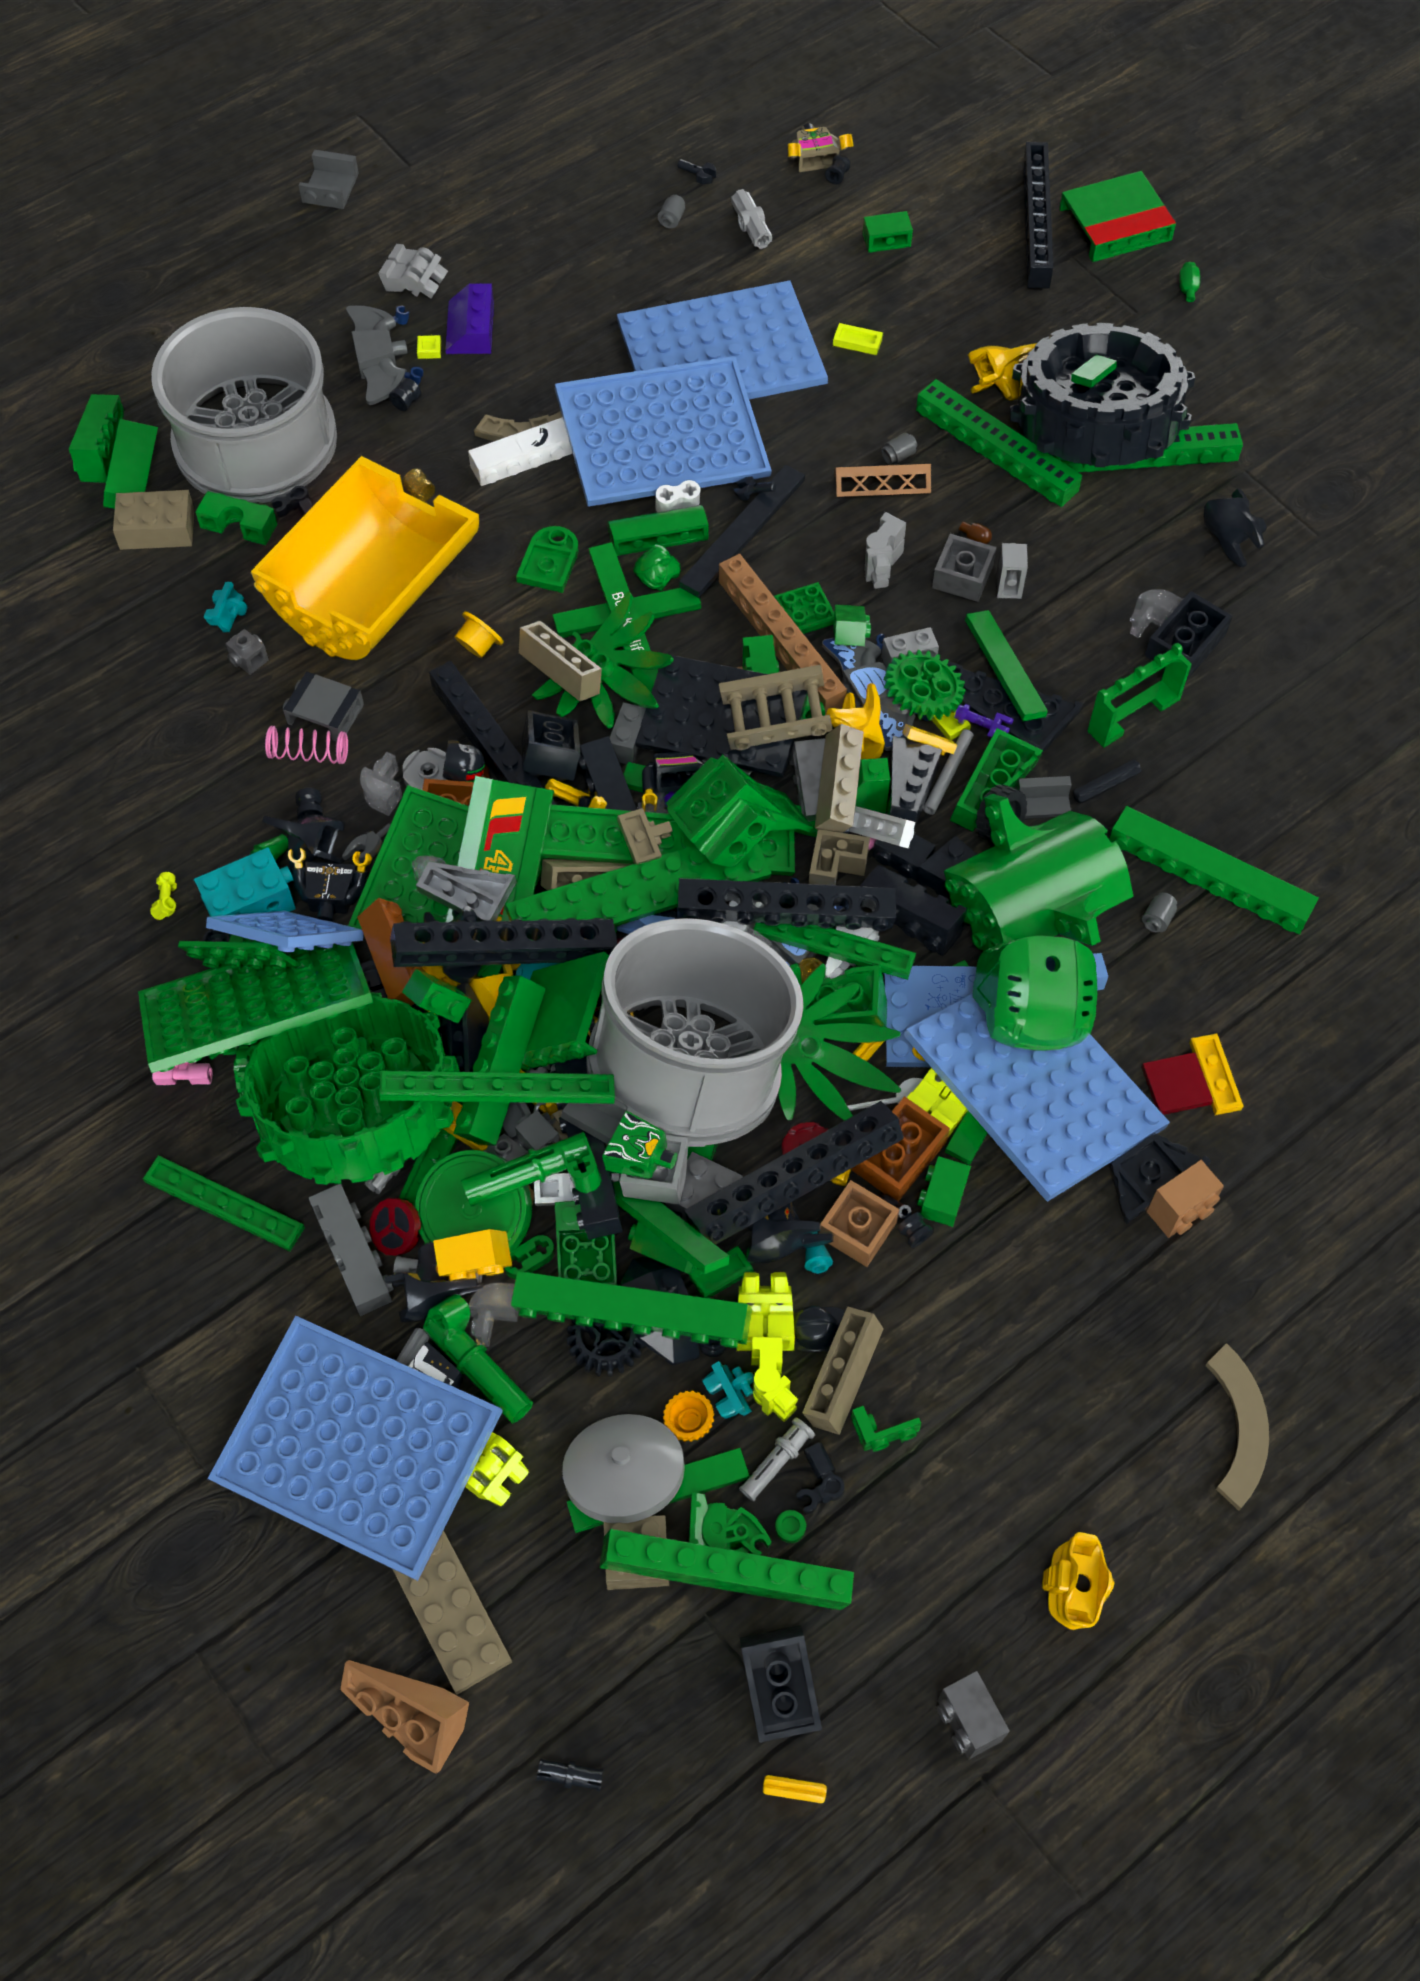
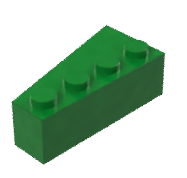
[69,394,125,482]
[742,635,779,674]
[950,728,1043,832]

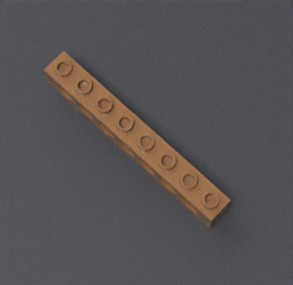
[719,554,847,715]

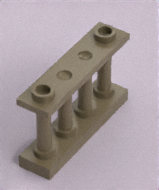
[719,665,832,750]

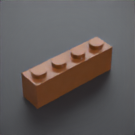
[357,898,426,1006]

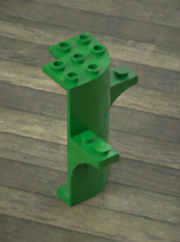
[944,794,1134,951]

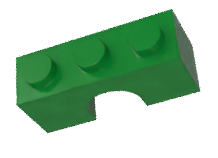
[196,491,277,545]

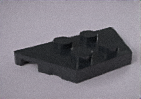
[1110,1133,1211,1224]

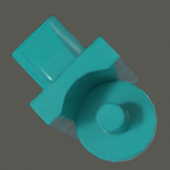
[204,582,247,632]
[702,1361,754,1419]

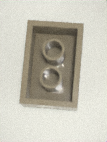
[113,490,195,550]

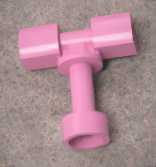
[152,1062,213,1085]

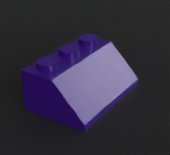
[446,283,494,354]

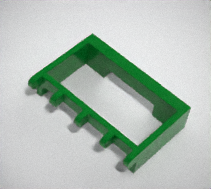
[1088,643,1192,748]

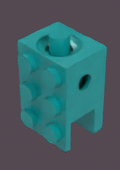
[194,847,296,937]

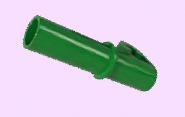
[461,1132,601,1207]
[423,1294,533,1424]

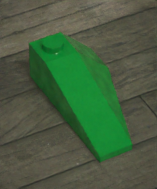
[806,965,887,1028]

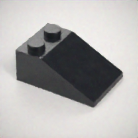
[740,1625,822,1743]

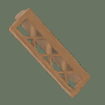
[834,464,931,497]

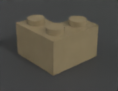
[809,829,870,885]

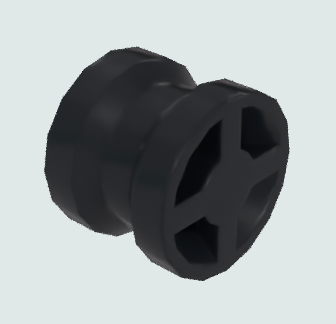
[897,1212,934,1248]

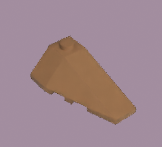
[340,1660,469,1774]

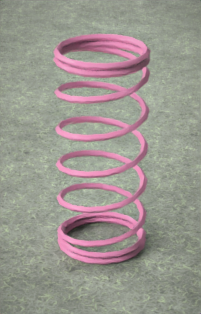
[265,726,348,764]

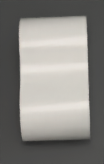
[655,480,700,512]

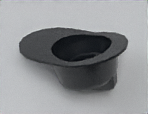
[793,1306,845,1352]

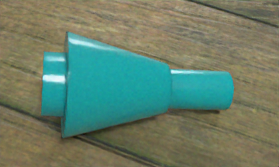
[805,1231,833,1274]

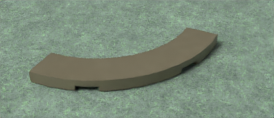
[474,411,562,441]
[1206,1343,1269,1511]

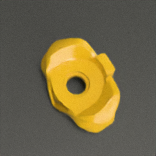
[1042,1532,1114,1630]

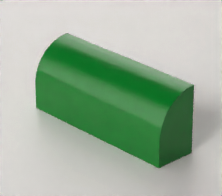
[103,419,158,509]
[607,505,708,556]

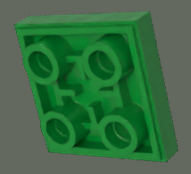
[774,582,834,634]

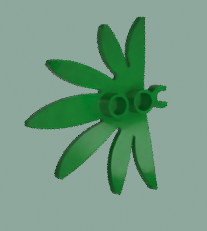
[532,591,674,729]
[778,964,901,1121]

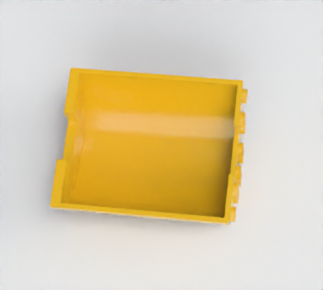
[251,456,479,660]

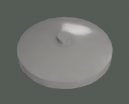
[562,1414,685,1523]

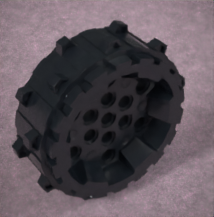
[1009,323,1195,468]

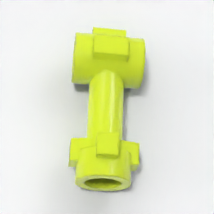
[150,872,177,920]

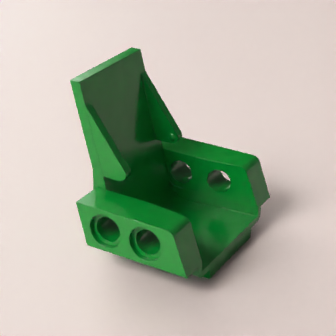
[666,755,814,867]

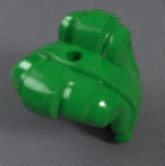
[633,544,681,591]

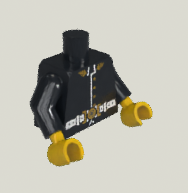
[288,848,372,922]

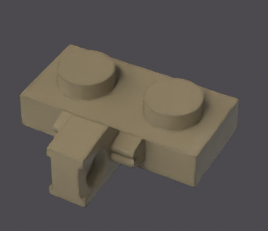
[617,808,673,865]

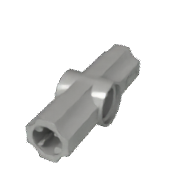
[731,189,772,249]

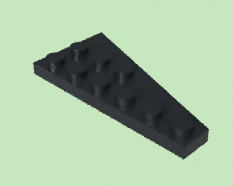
[939,659,1084,755]

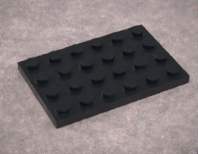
[635,655,808,778]

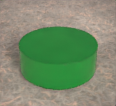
[775,1510,806,1543]

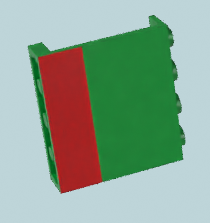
[1059,171,1176,262]

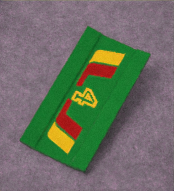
[446,776,554,941]

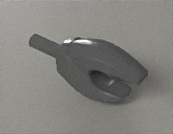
[342,823,390,863]

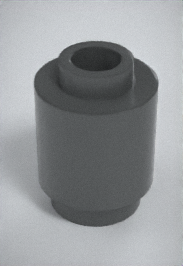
[658,195,685,228]
[881,432,917,465]
[1142,893,1177,932]

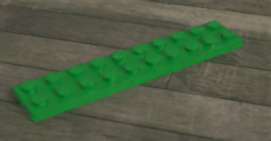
[541,805,795,876]
[505,843,772,941]

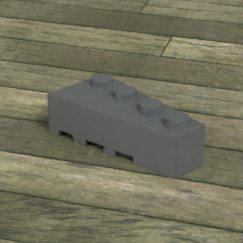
[308,1184,394,1316]

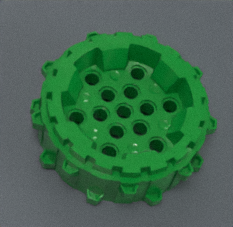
[236,992,460,1185]

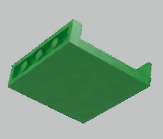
[520,952,609,1070]

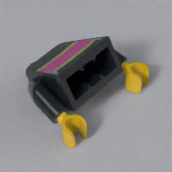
[641,752,706,812]

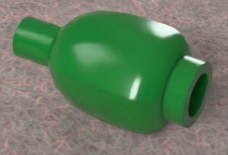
[1179,262,1201,302]

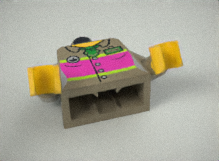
[787,123,854,172]

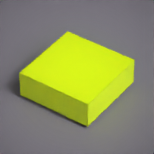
[417,335,441,359]

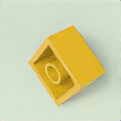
[433,1229,512,1281]

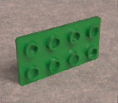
[178,934,297,970]

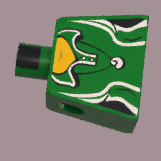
[602,1111,677,1179]

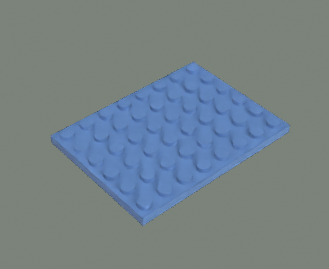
[617,281,828,399]
[555,356,772,507]
[904,976,1170,1202]
[208,1316,503,1581]

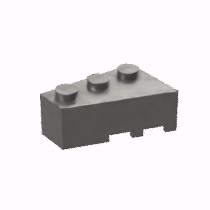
[789,738,825,821]
[416,862,517,922]

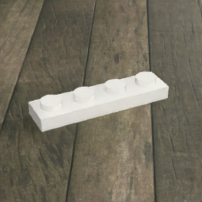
[849,806,915,848]

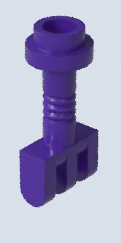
[954,704,1014,739]

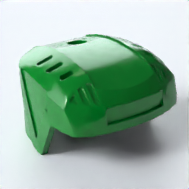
[972,936,1097,1051]

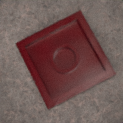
[1141,1052,1213,1115]

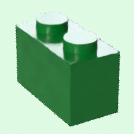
[863,211,913,253]
[833,605,871,646]
[402,969,472,1023]
[918,1156,971,1227]

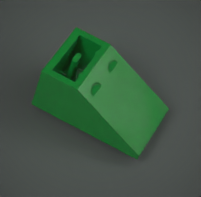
[555,1201,617,1285]

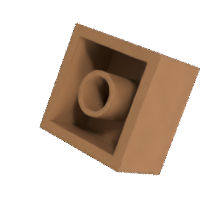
[1147,1160,1224,1238]
[819,1180,900,1267]

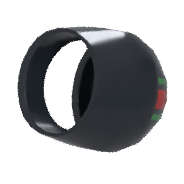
[442,740,485,782]

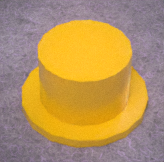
[455,611,504,658]

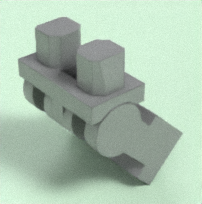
[378,244,448,298]
[865,512,906,589]

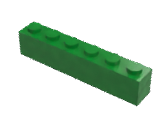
[453,975,546,1146]

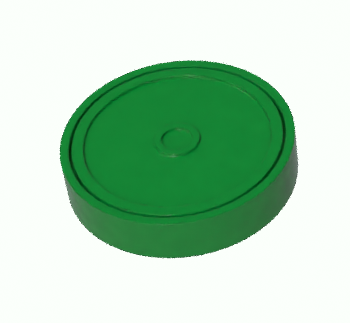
[415,1150,532,1254]

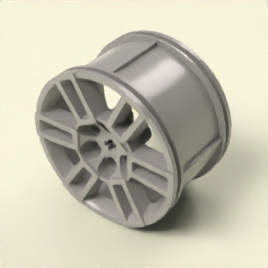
[152,307,337,503]
[586,919,803,1147]

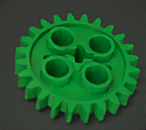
[883,650,965,721]

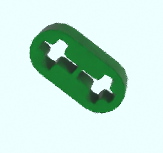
[504,1235,555,1279]

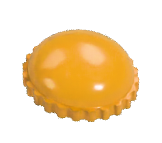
[663,1391,714,1442]

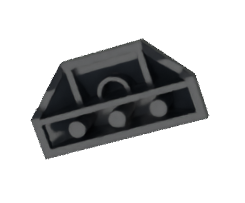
[437,982,489,1072]
[619,1257,699,1366]

